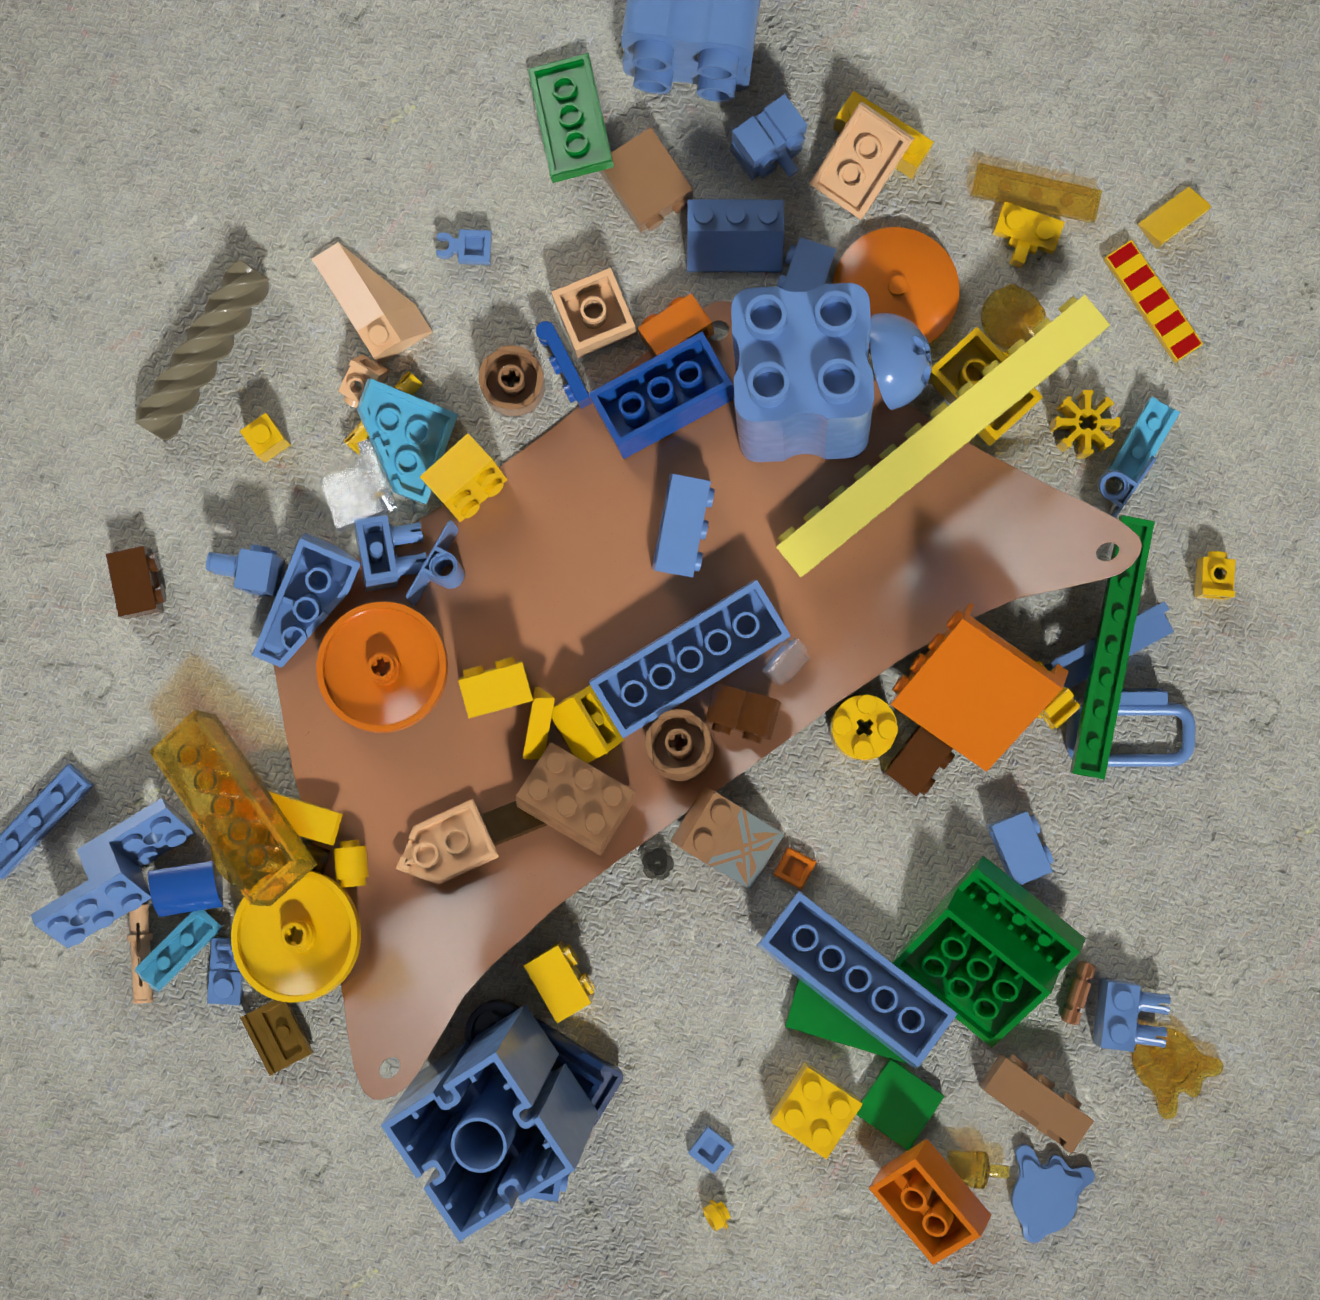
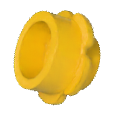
[702,1199,731,1232]

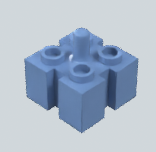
[730,94,807,180]

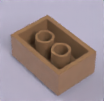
[516,742,635,856]

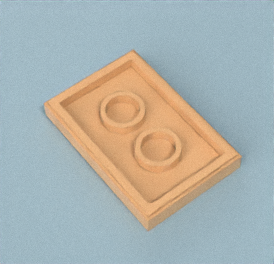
[809,102,915,220]

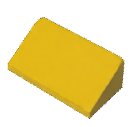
[1137,186,1212,250]
[522,687,555,760]

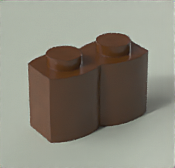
[705,683,781,744]

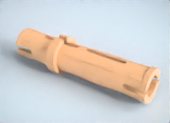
[127,903,154,1004]

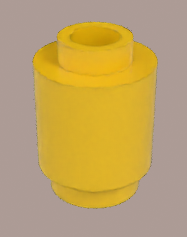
[334,840,369,888]

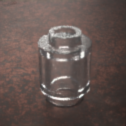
[762,638,809,686]

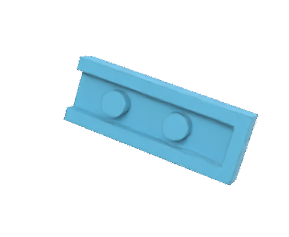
[1108,397,1180,481]
[135,910,222,993]

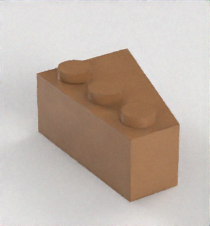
[979,1054,1094,1154]

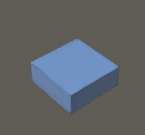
[688,1125,734,1173]

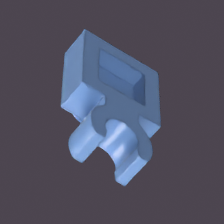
[436,229,492,265]

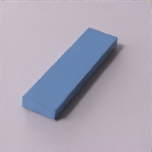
[0,763,94,880]

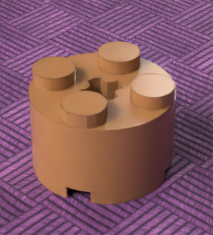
[479,345,546,416]
[645,709,714,781]

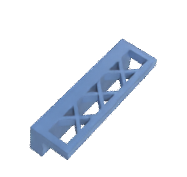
[1044,601,1174,688]

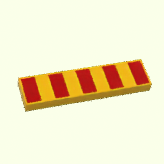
[1103,240,1203,364]

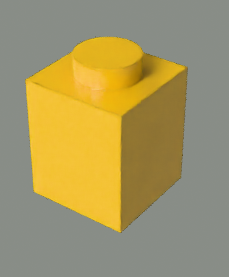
[240,413,291,463]

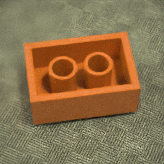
[869,1139,991,1265]

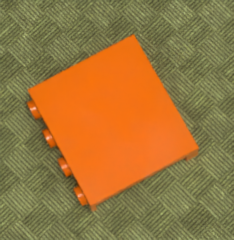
[891,603,1069,772]

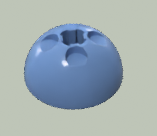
[870,313,932,410]

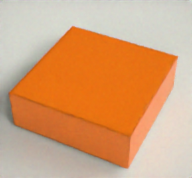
[773,846,817,890]

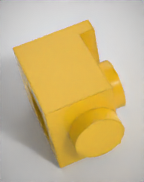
[1194,551,1236,600]

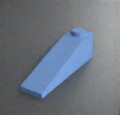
[252,533,361,668]

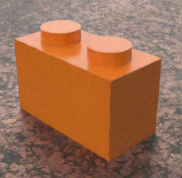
[638,293,715,357]

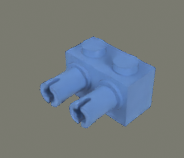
[355,515,427,592]
[206,545,285,598]
[1093,978,1171,1052]

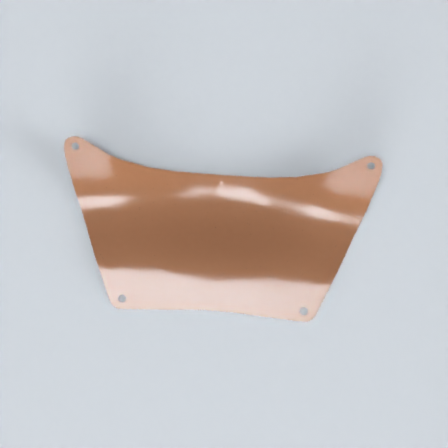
[274,301,1142,1100]

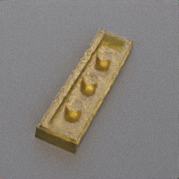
[970,163,1102,223]

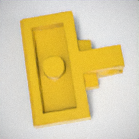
[993,202,1065,268]

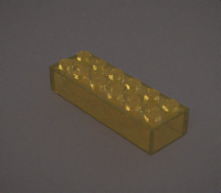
[149,709,318,906]

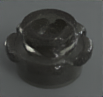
[642,848,674,880]

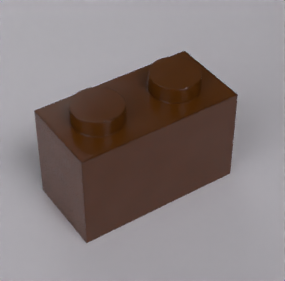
[106,546,167,619]
[882,725,955,797]

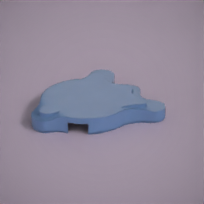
[1011,1144,1095,1243]

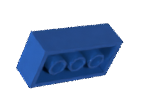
[588,332,734,459]

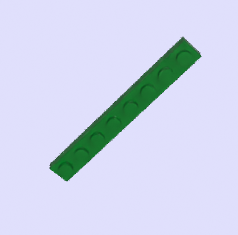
[1070,515,1155,780]

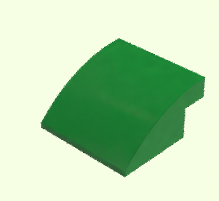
[892,855,1086,1048]

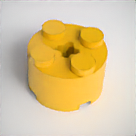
[829,695,898,760]

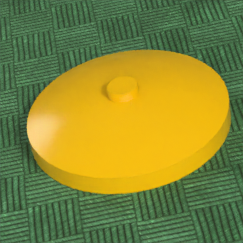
[231,869,361,1003]

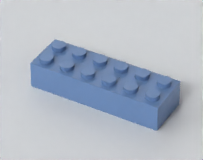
[589,579,791,738]
[756,892,957,1067]

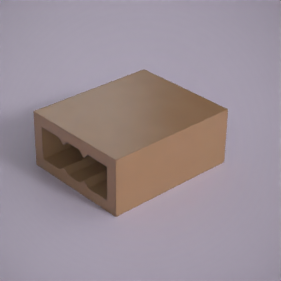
[599,127,693,233]

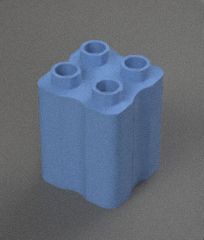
[621,0,761,102]
[731,283,874,462]

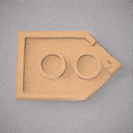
[396,799,499,885]

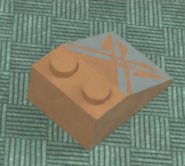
[671,785,784,889]

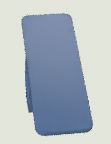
[1098,455,1157,518]
[406,520,465,606]

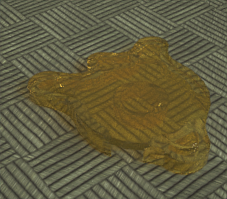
[1132,1024,1223,1119]

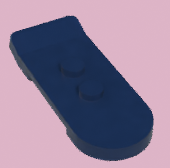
[465,999,624,1126]

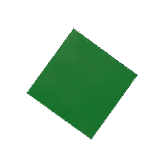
[856,1058,945,1150]

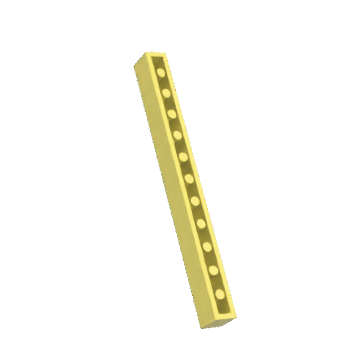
[776,295,1110,578]

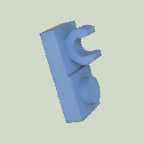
[207,937,244,1005]

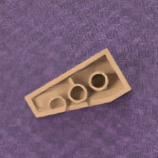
[312,242,433,365]

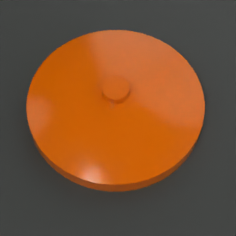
[832,227,960,350]
[316,602,448,733]

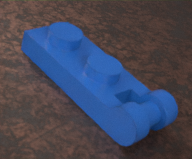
[536,321,592,409]

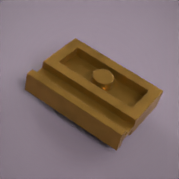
[240,1000,314,1076]

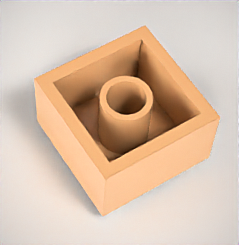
[551,267,636,359]

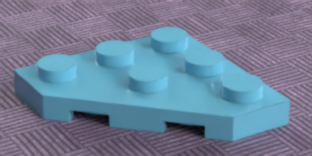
[357,378,458,504]

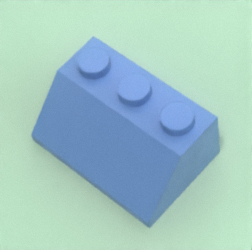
[687,199,784,272]

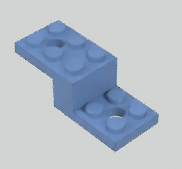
[31,798,195,948]

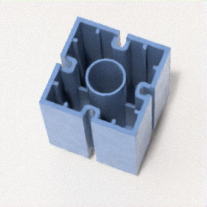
[381,1004,599,1242]

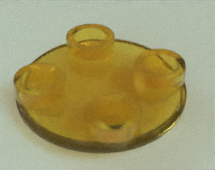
[981,284,1046,348]

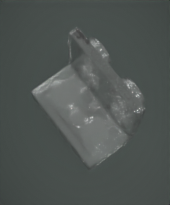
[320,439,398,532]

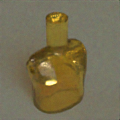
[947,1150,1009,1189]

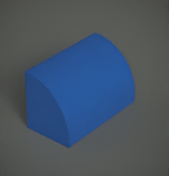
[148,861,223,917]

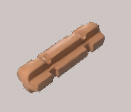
[1061,961,1096,1025]

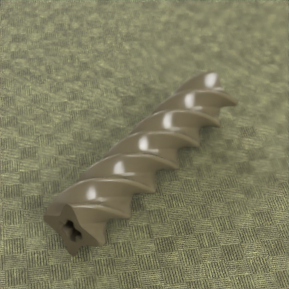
[135,260,270,442]

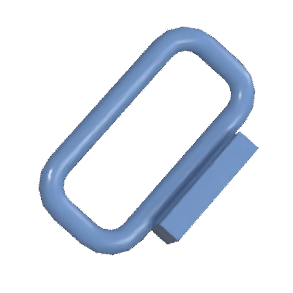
[1066,688,1196,767]

